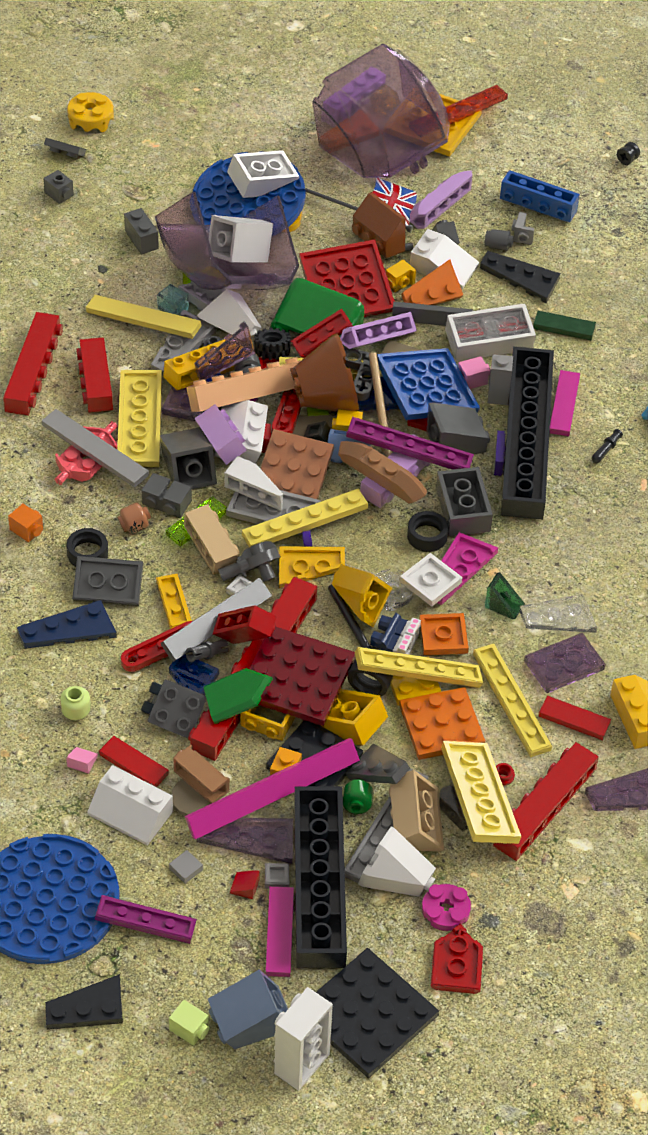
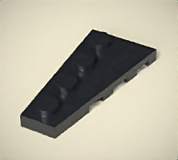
[480,250,561,304]

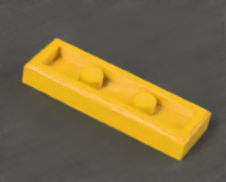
[156,574,192,629]

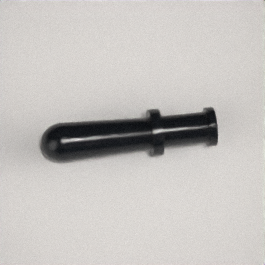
[592,429,623,463]

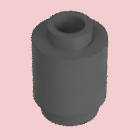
[484,229,514,251]

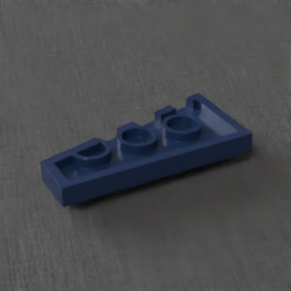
[17,600,117,649]

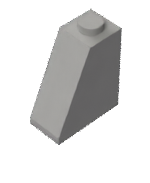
[487,354,513,405]

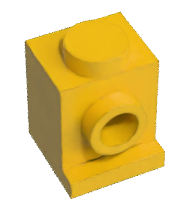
[385,260,416,292]

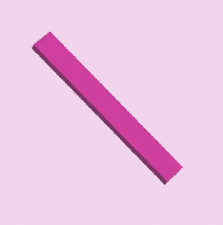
[185,738,360,839]

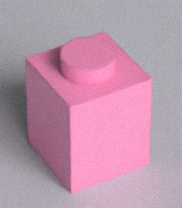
[458,356,490,389]

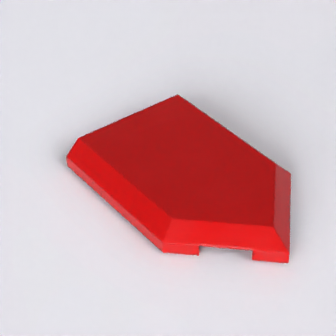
[431,923,483,994]

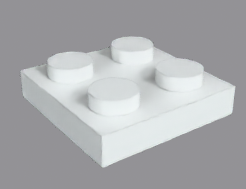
[400,553,462,607]

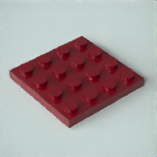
[249,627,356,726]

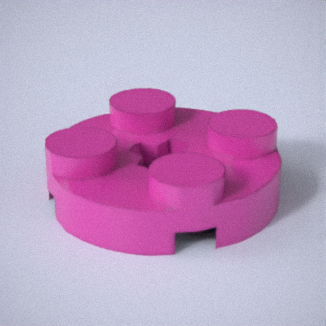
[422,884,471,931]

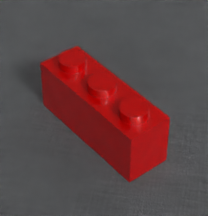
[213,605,277,644]

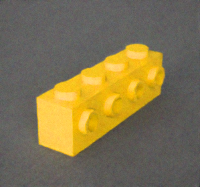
[163,337,246,391]

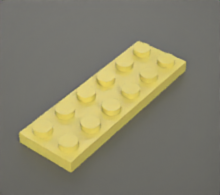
[117,370,162,467]
[441,741,521,844]

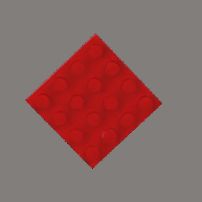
[299,239,395,317]

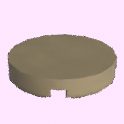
[171,779,210,817]

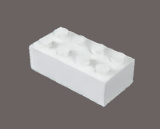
[274,987,333,1091]

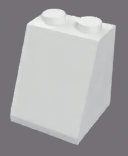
[207,215,273,262]

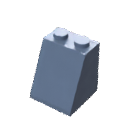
[208,969,288,1049]

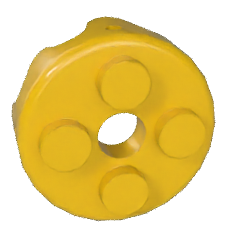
[67,92,114,132]

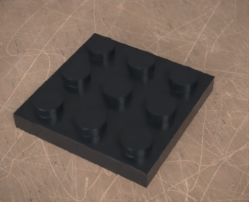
[266,720,363,786]

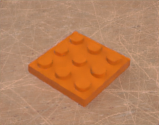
[399,687,485,760]

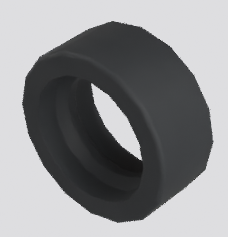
[407,511,448,552]
[66,528,108,567]
[347,659,393,697]

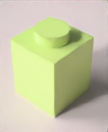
[169,1000,210,1046]

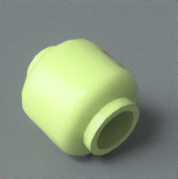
[60,686,91,720]

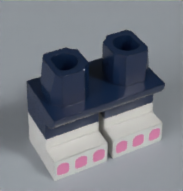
[370,613,421,655]

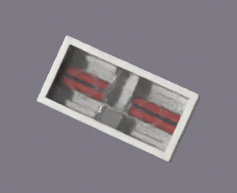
[445,304,536,362]

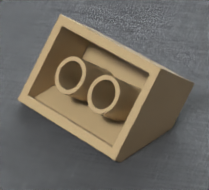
[389,769,444,852]

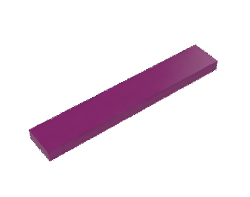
[346,417,474,470]

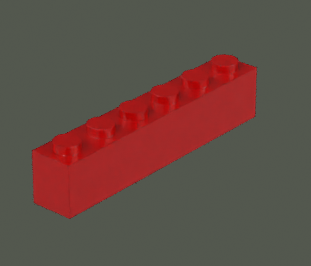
[3,312,63,416]
[493,742,599,861]

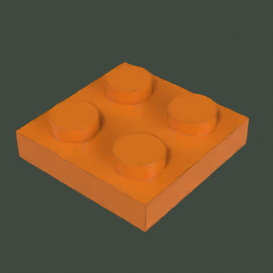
[419,613,469,655]

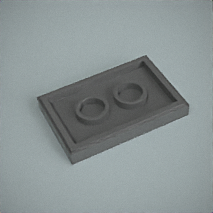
[72,556,144,606]

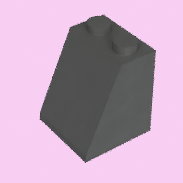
[426,402,490,454]
[160,427,217,489]

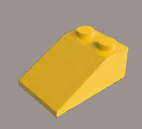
[322,689,388,746]

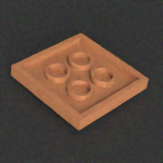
[260,429,335,500]

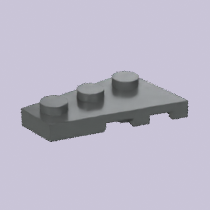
[346,743,410,784]

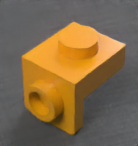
[270,747,302,775]

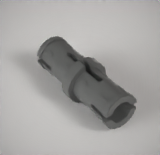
[186,639,229,662]

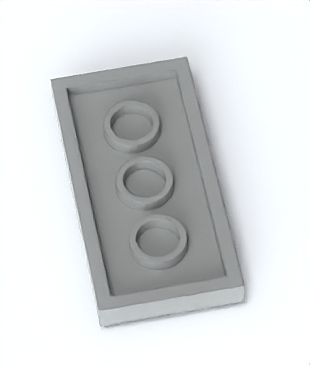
[226,490,321,535]

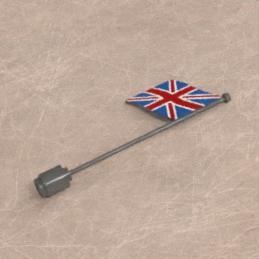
[305,177,417,233]

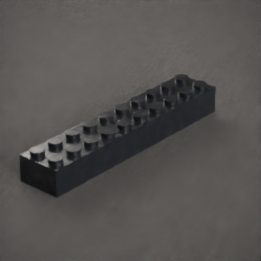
[500,346,554,520]

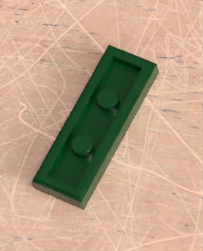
[533,310,596,341]

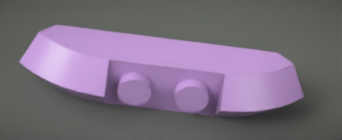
[410,170,472,229]
[340,312,417,349]

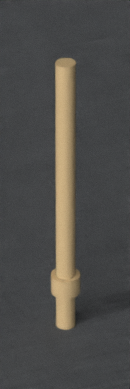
[369,352,392,457]

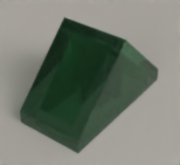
[485,572,525,620]

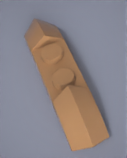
[338,441,427,504]

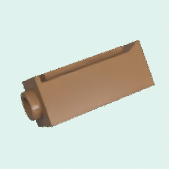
[173,745,230,804]

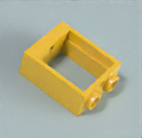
[241,706,295,741]

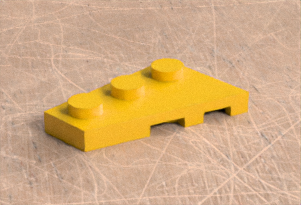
[279,546,345,588]

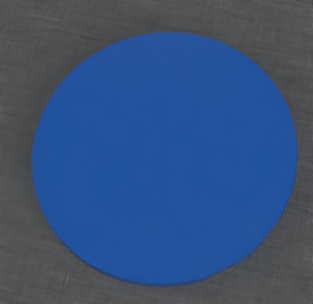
[191,151,306,238]
[0,834,120,964]

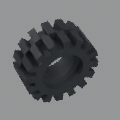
[254,328,291,360]

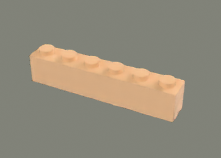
[186,357,302,412]

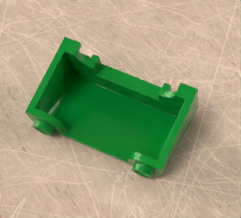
[270,278,364,347]

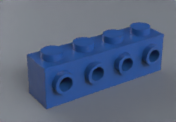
[500,170,580,223]

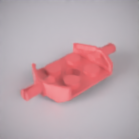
[54,421,118,485]

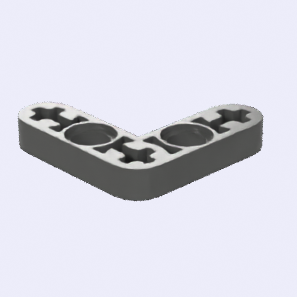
[343,346,380,401]

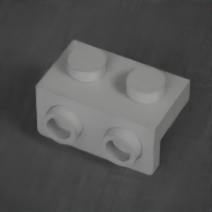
[176,273,225,311]

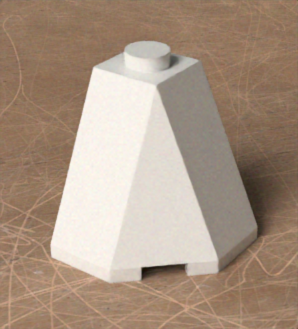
[197,289,262,341]
[358,827,436,897]

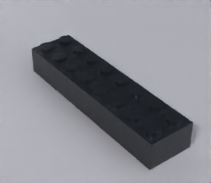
[294,786,347,968]

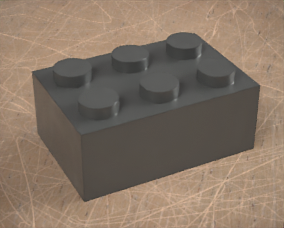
[436,467,493,536]

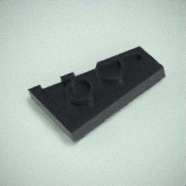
[45,974,123,1030]

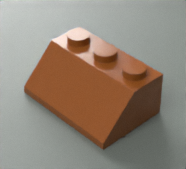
[352,192,405,258]

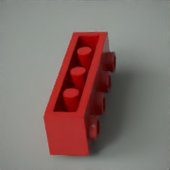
[76,337,113,413]

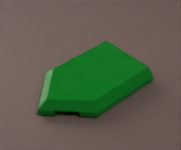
[204,668,273,724]

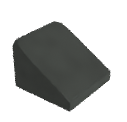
[304,421,331,443]

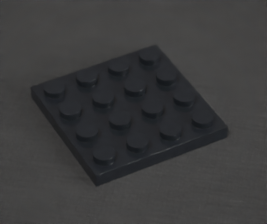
[316,947,439,1079]

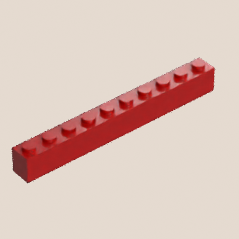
[188,577,318,761]

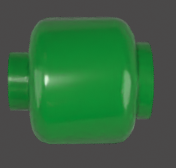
[342,779,374,814]

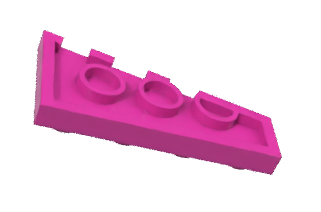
[437,532,498,605]

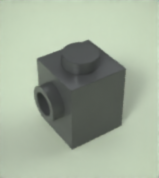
[43,170,74,204]

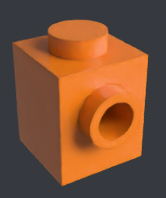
[8,503,43,542]

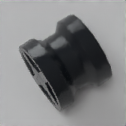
[616,142,640,165]

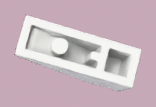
[225,456,283,511]

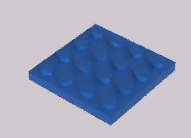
[377,348,480,420]

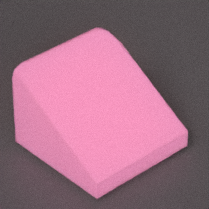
[66,747,98,774]

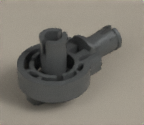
[218,541,281,582]

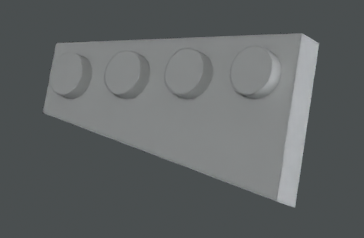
[151,310,216,376]

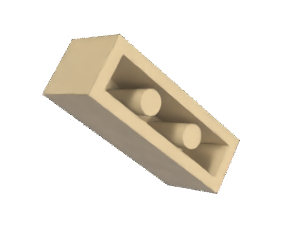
[183,504,239,575]

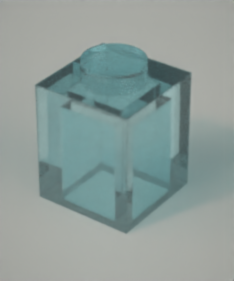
[157,284,189,315]

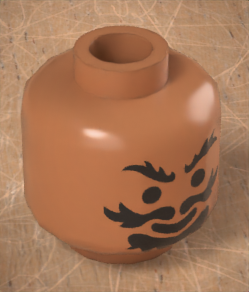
[117,503,151,534]

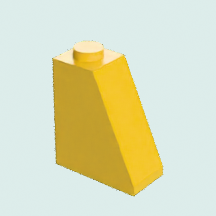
[331,564,392,627]

